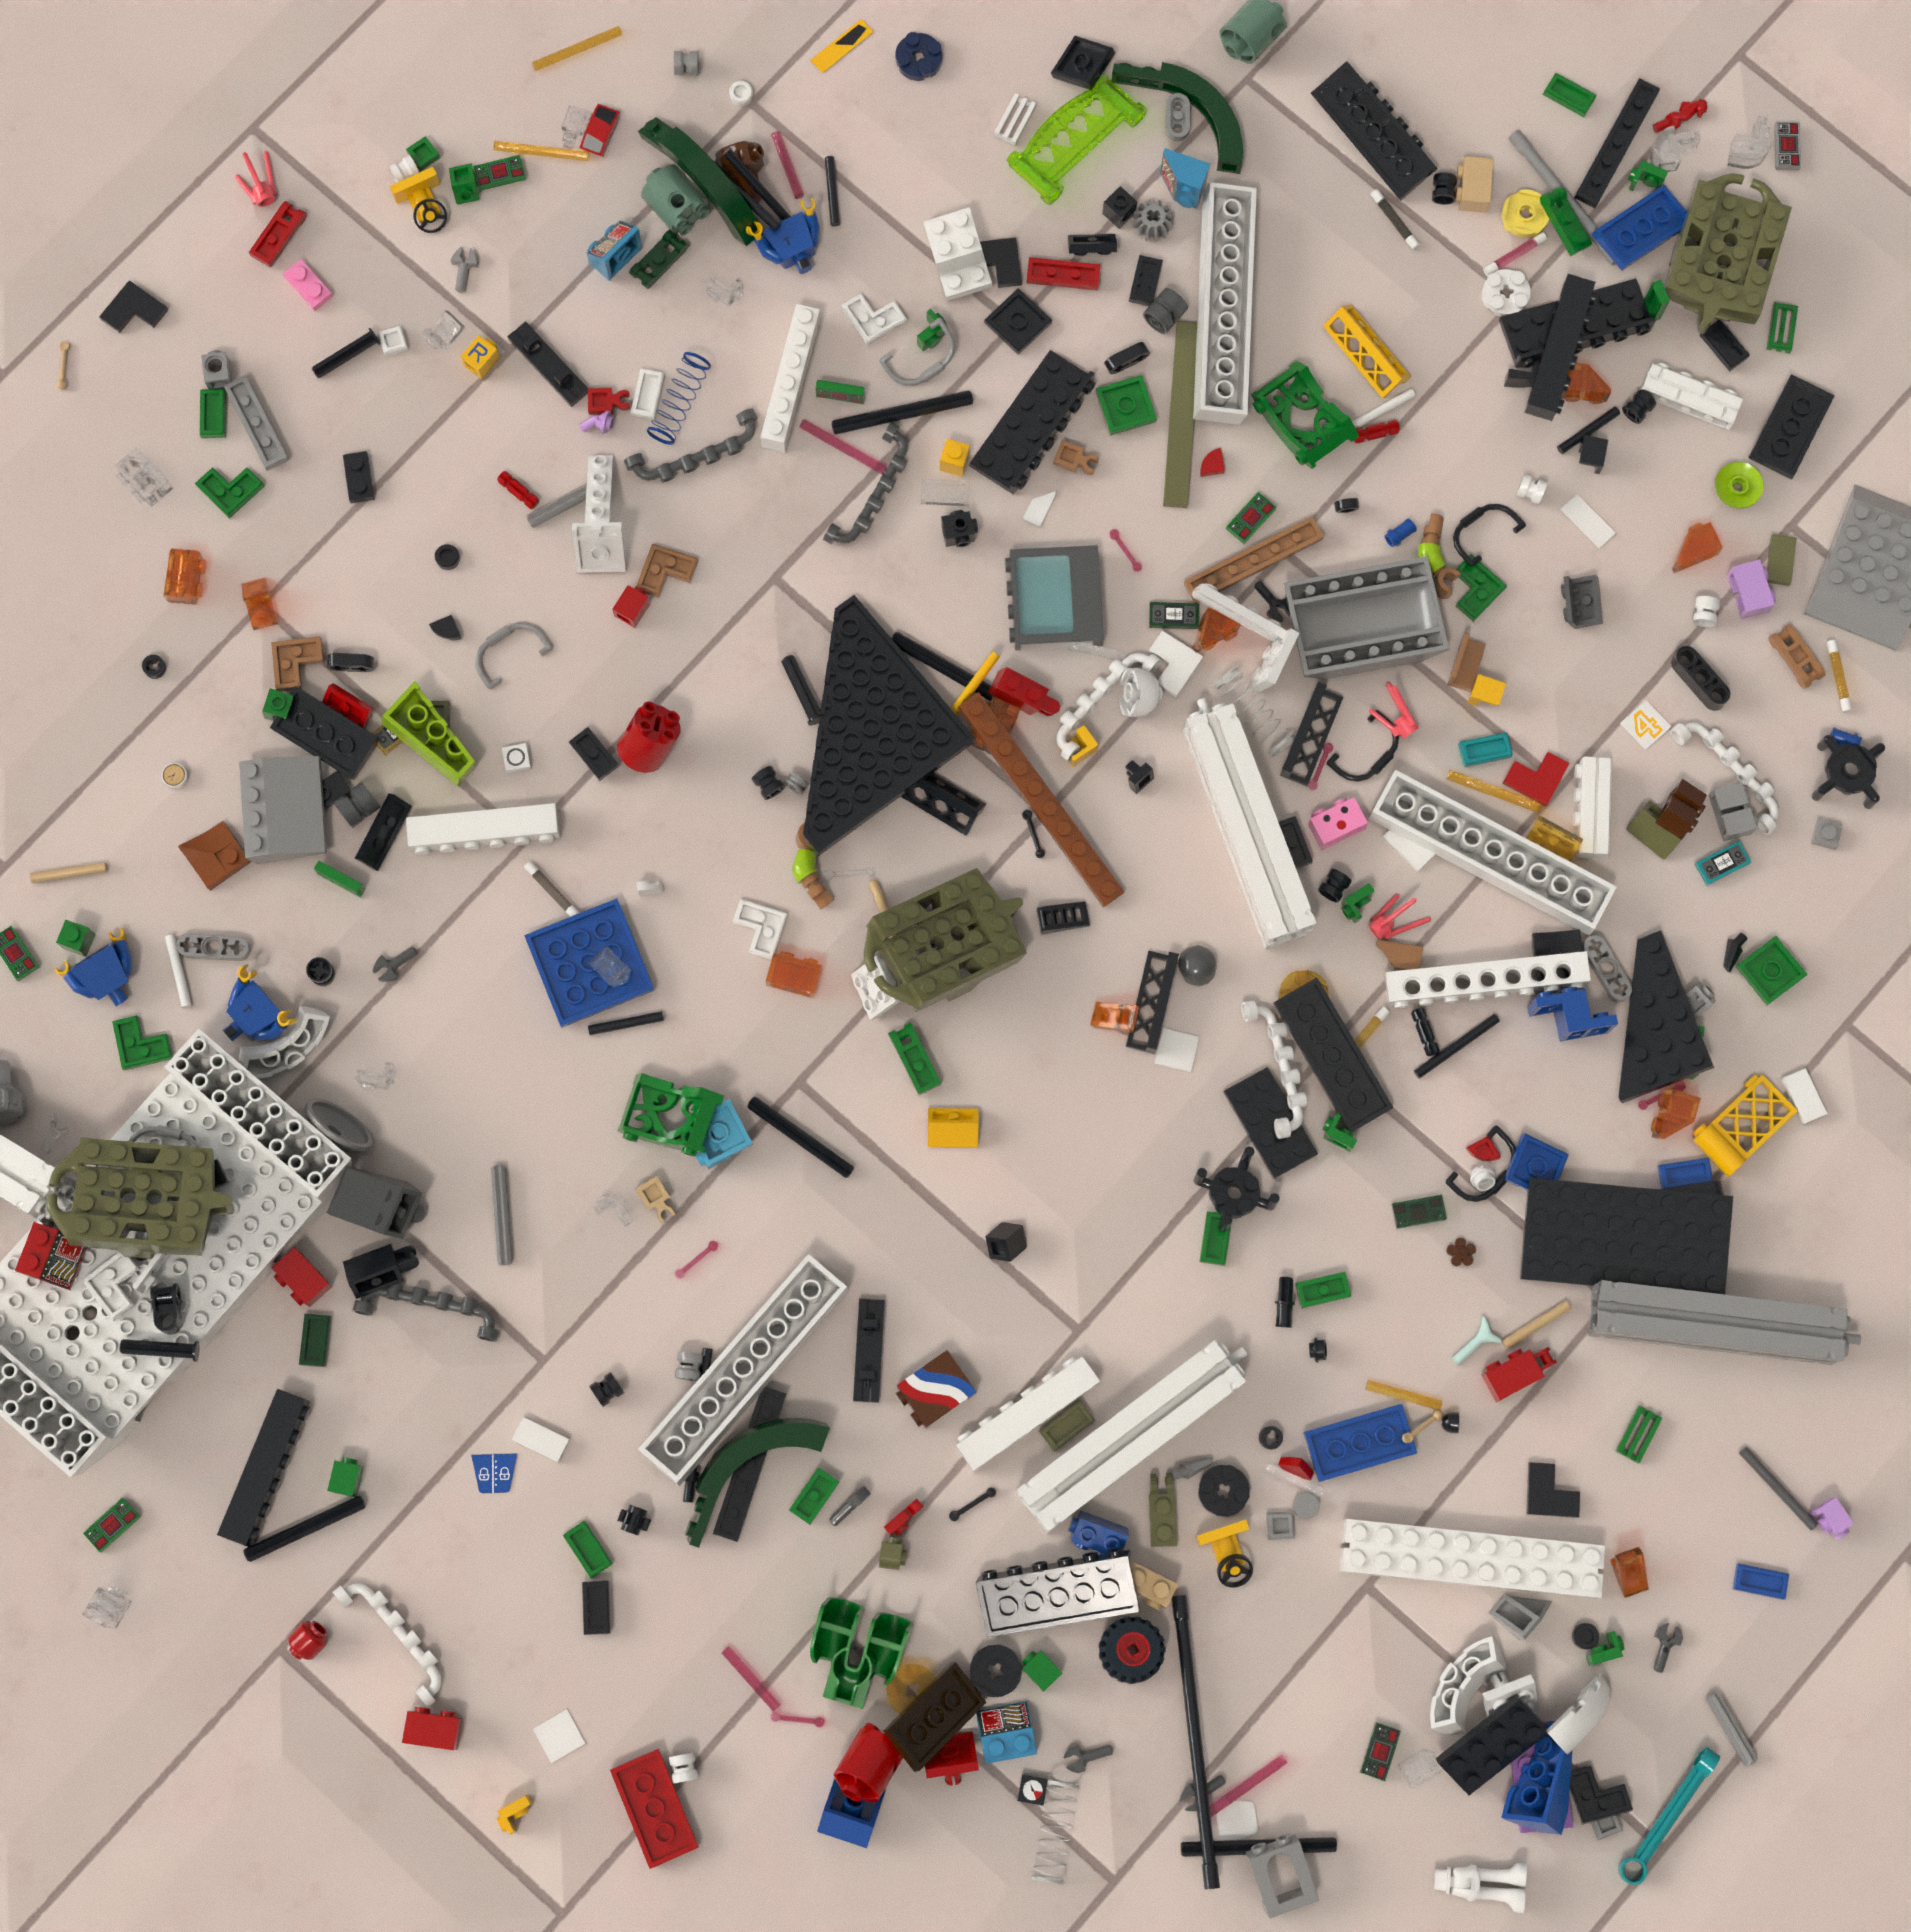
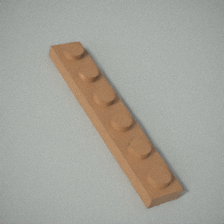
[1184,516,1324,603]

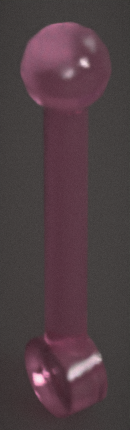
[1110,529,1142,572]
[1308,743,1333,790]
[1638,1082,1686,1110]
[675,1241,718,1279]
[770,1712,825,1727]

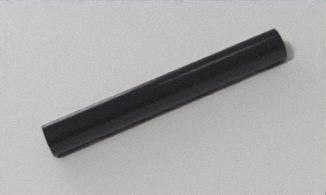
[825,156,840,226]
[1557,407,1620,454]
[588,1011,664,1035]

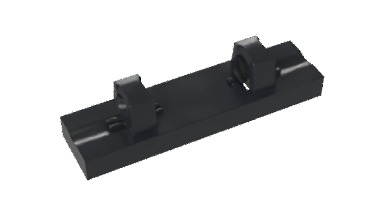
[507,321,588,407]
[853,1299,885,1403]

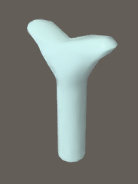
[1452,1316,1502,1366]

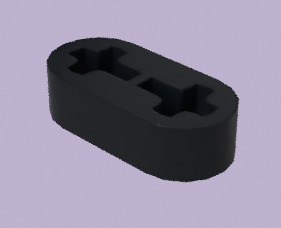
[1104,342,1150,375]
[327,653,374,672]

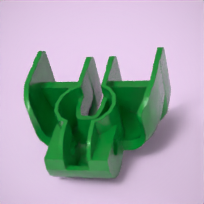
[810,1597,914,1709]

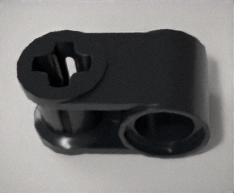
[150,1283,182,1335]

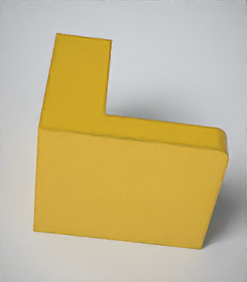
[1467,674,1506,706]
[1060,725,1098,767]

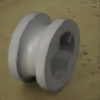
[784,772,809,795]

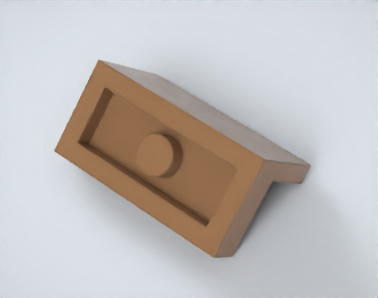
[1447,632,1486,692]

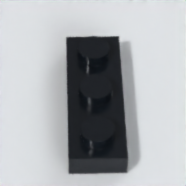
[354,793,412,871]

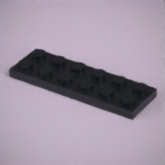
[1273,977,1394,1132]

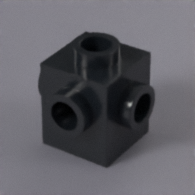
[941,510,978,547]

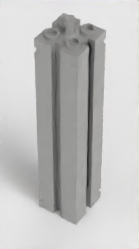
[1588,1280,1861,1365]

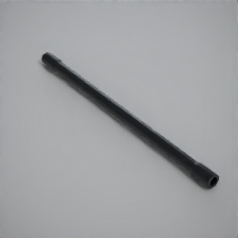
[1171,1595,1220,1890]

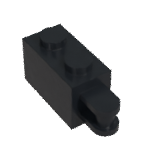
[343,1244,419,1299]

